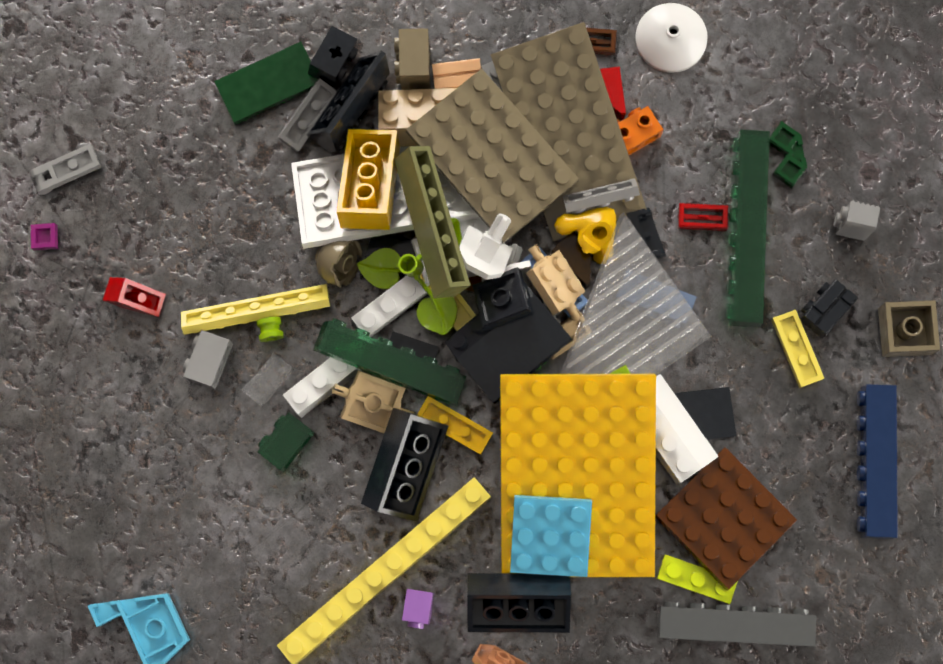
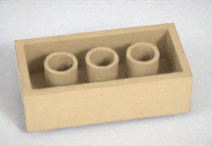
[378,88,457,147]

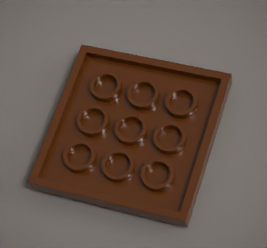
[655,447,797,591]

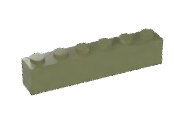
[394,146,471,299]

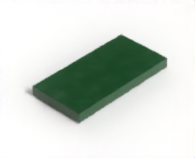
[214,41,318,125]

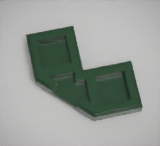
[766,121,807,188]

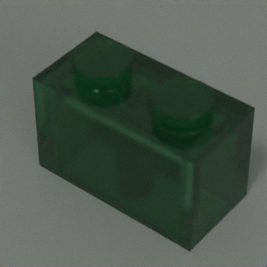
[257,412,315,473]

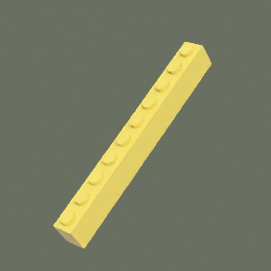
[277,477,491,664]

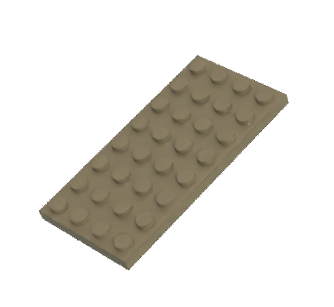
[490,22,647,241]

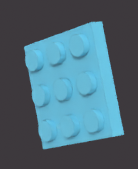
[510,495,592,577]

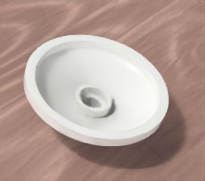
[635,3,707,73]

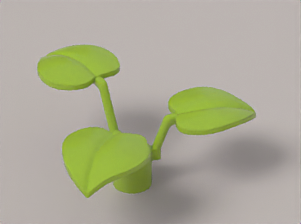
[357,218,462,335]

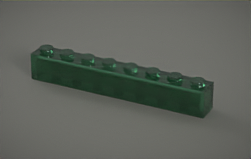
[725,129,770,328]

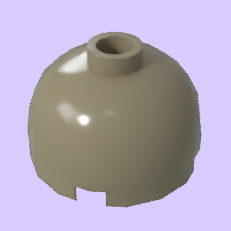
[315,240,362,288]

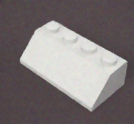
[656,374,719,485]

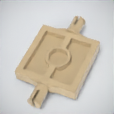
[526,244,586,321]
[332,370,414,433]

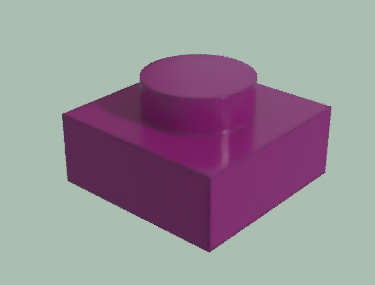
[30,223,58,251]

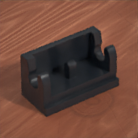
[625,208,666,265]

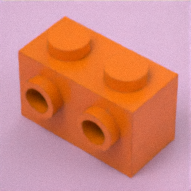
[617,106,663,155]

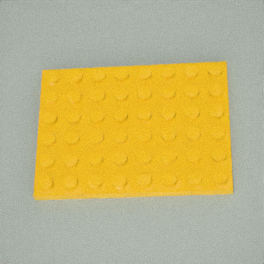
[500,374,656,577]

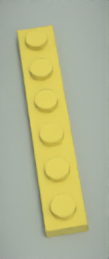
[181,284,330,335]

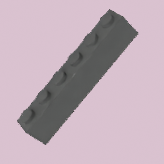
[657,602,816,647]

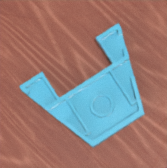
[88,593,190,664]

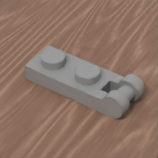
[29,144,102,195]

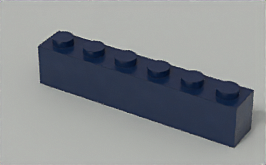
[857,384,898,539]

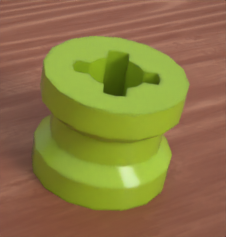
[256,317,284,342]

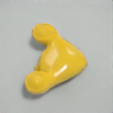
[554,207,616,265]

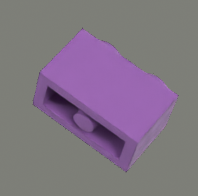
[402,589,434,629]

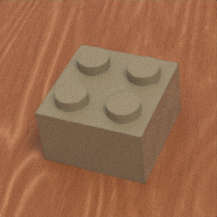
[394,28,431,90]
[878,300,940,357]

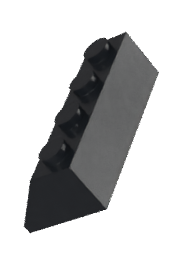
[361,408,448,521]
[467,573,571,633]

